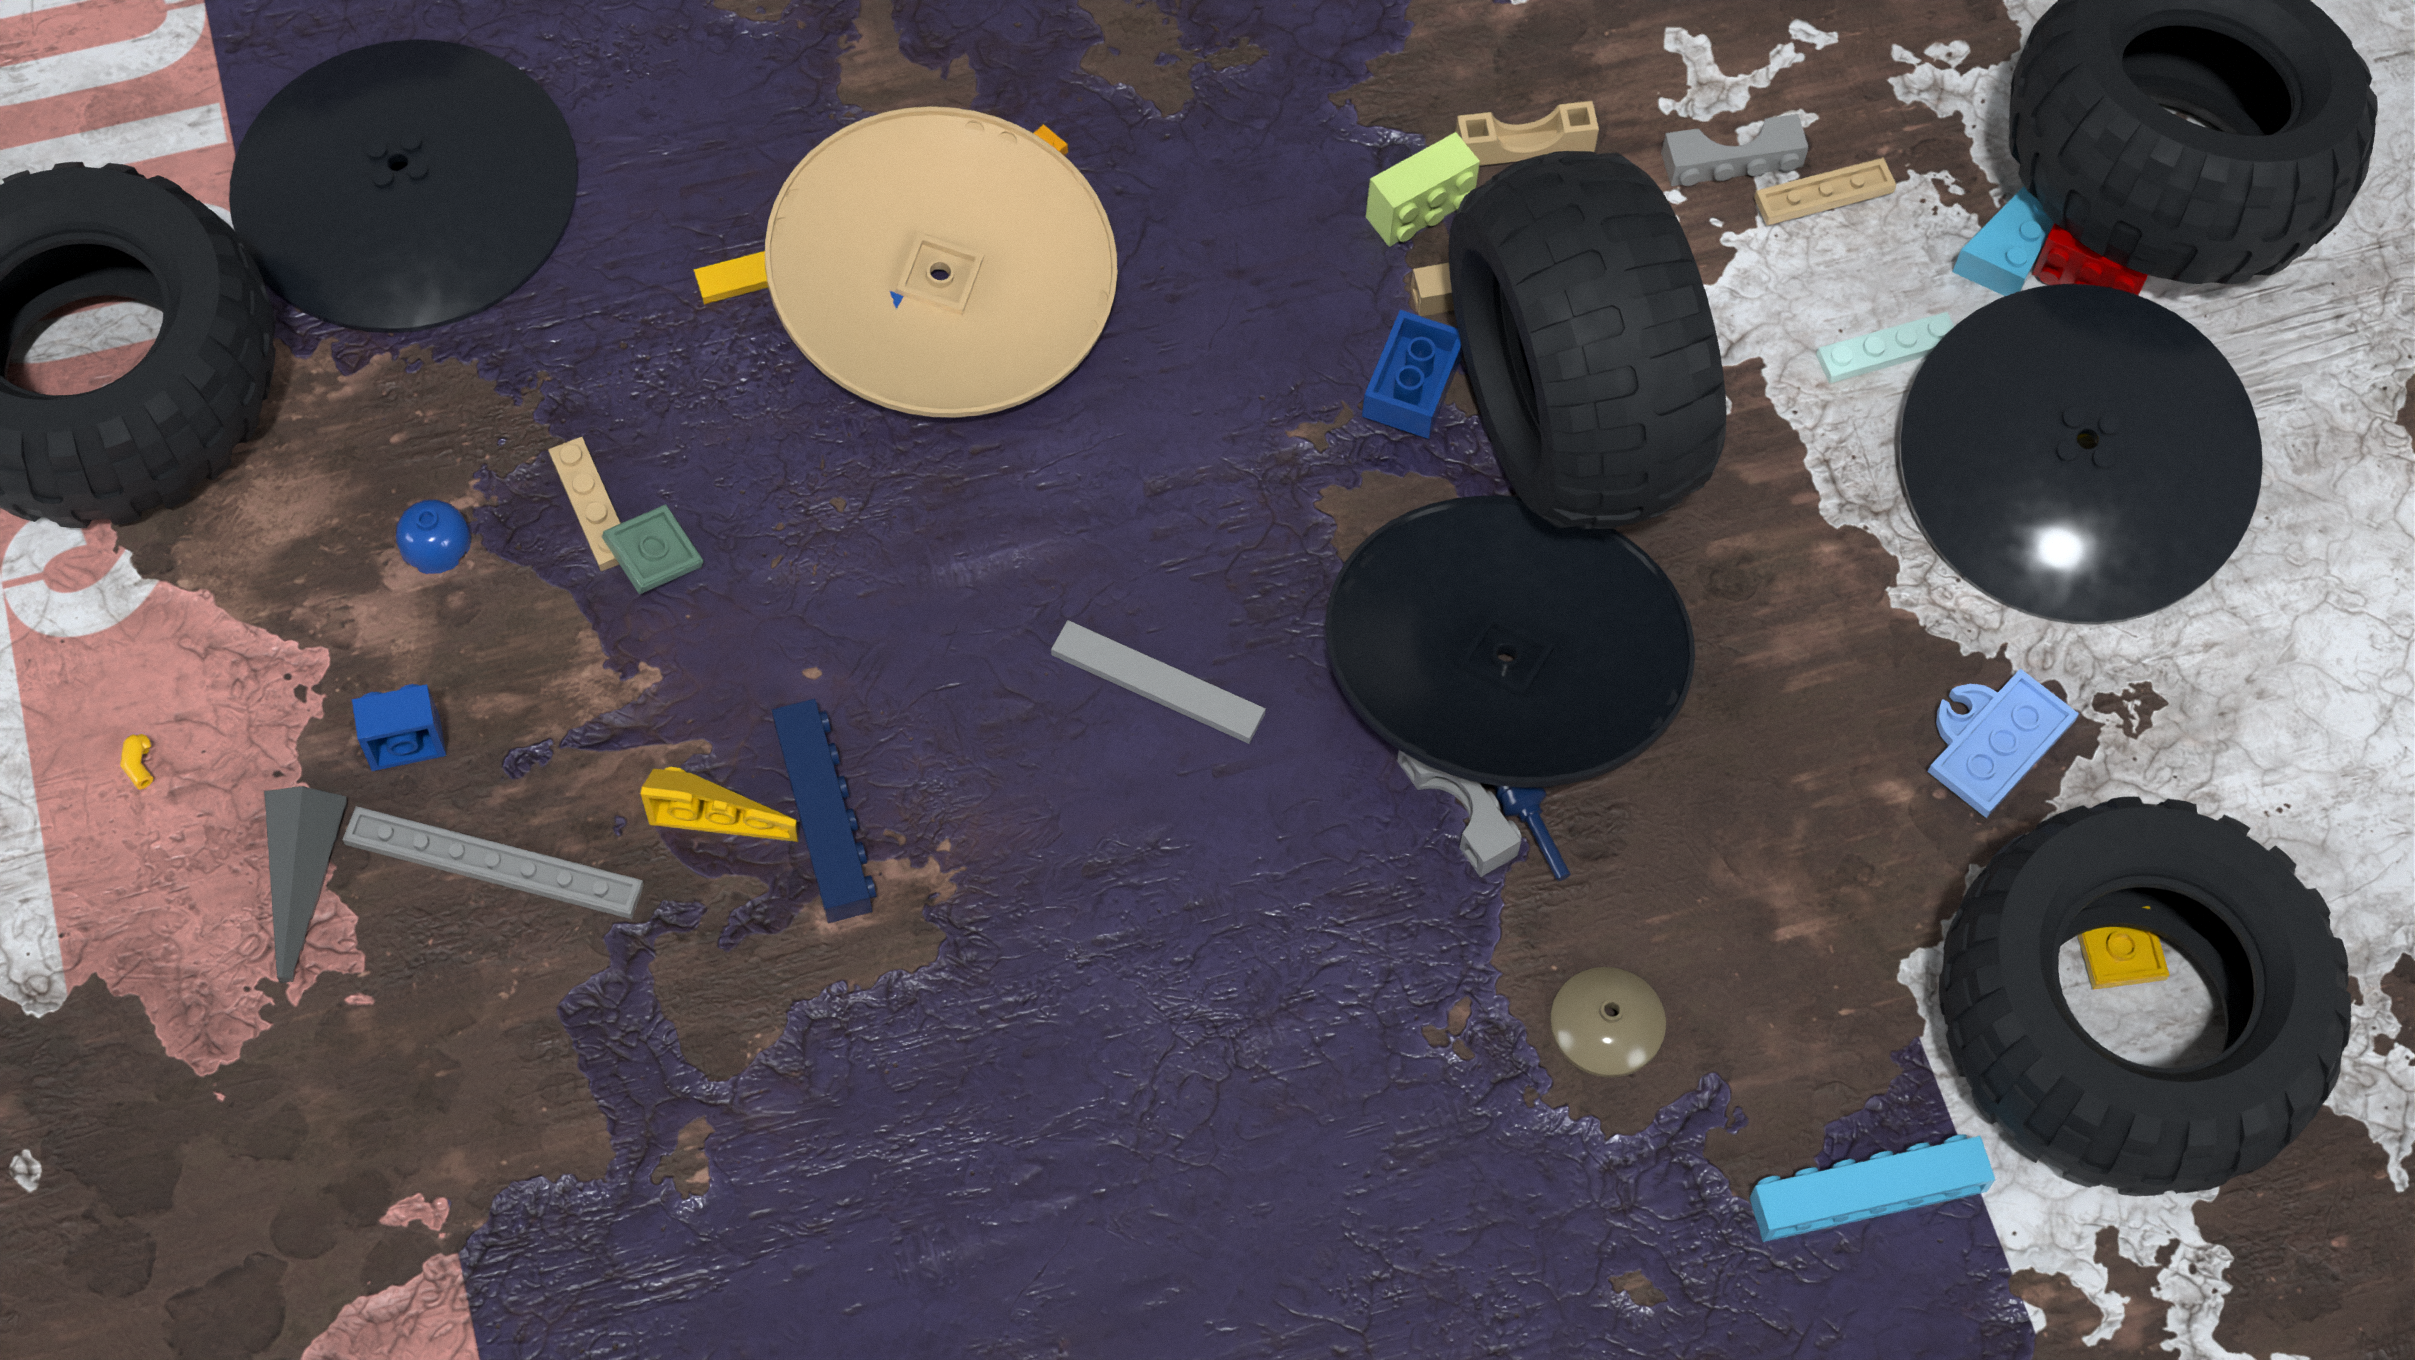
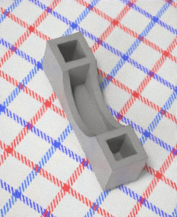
[1661,114,1809,186]
[1397,750,1522,877]

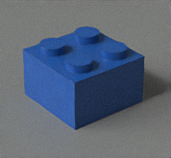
[352,684,446,771]

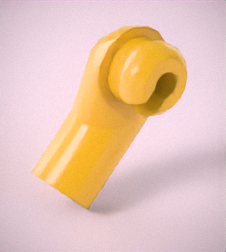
[120,734,153,790]

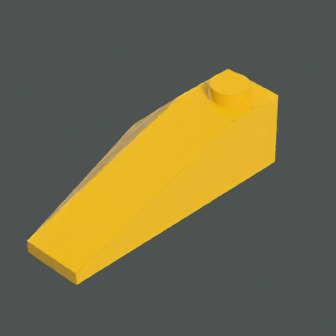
[640,767,799,842]

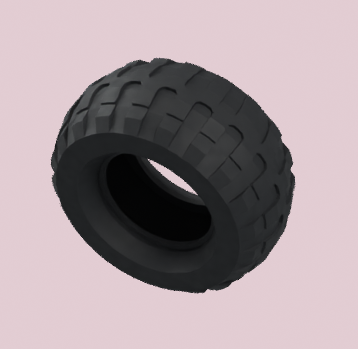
[2009,0,2378,284]
[1449,151,1727,529]
[0,162,276,528]
[1938,796,2351,1196]

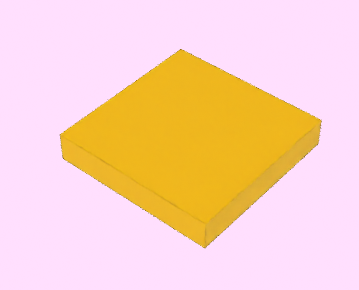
[2077,906,2170,990]

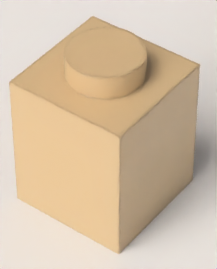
[1411,263,1454,316]

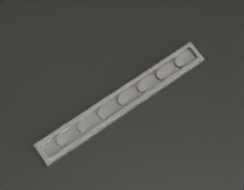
[342,806,644,919]

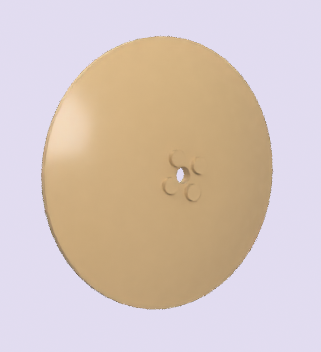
[765,107,1117,418]

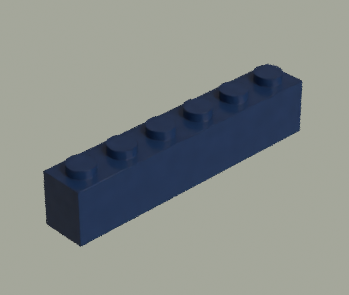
[772,699,877,924]

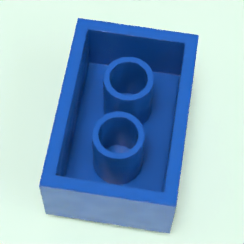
[1362,310,1463,439]

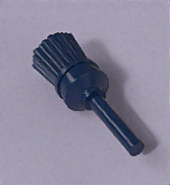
[1493,785,1571,881]

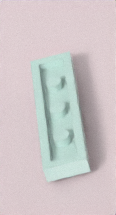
[1816,312,1954,384]

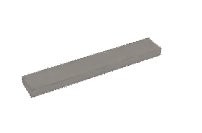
[1051,620,1266,744]

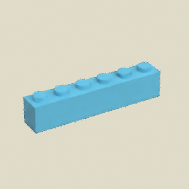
[1749,1134,1996,1242]

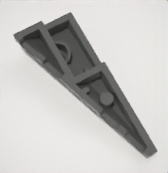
[264,786,348,983]

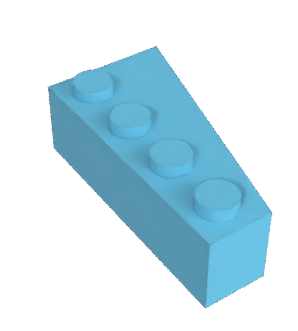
[1952,186,2055,296]

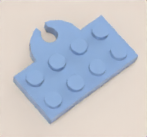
[1928,668,2079,818]

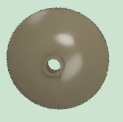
[1550,967,1666,1078]

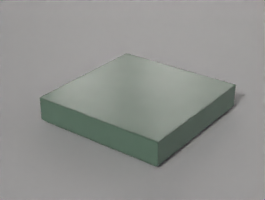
[602,504,703,594]

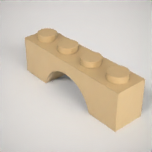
[1455,101,1599,166]

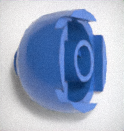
[396,499,471,574]

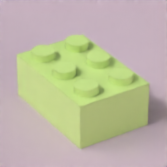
[1366,132,1480,247]

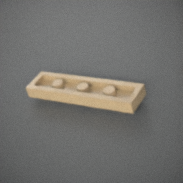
[1754,158,1896,226]
[548,437,620,572]

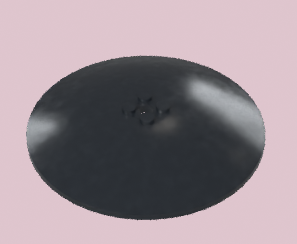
[229,39,578,333]
[1899,284,2263,625]
[1325,495,1695,788]

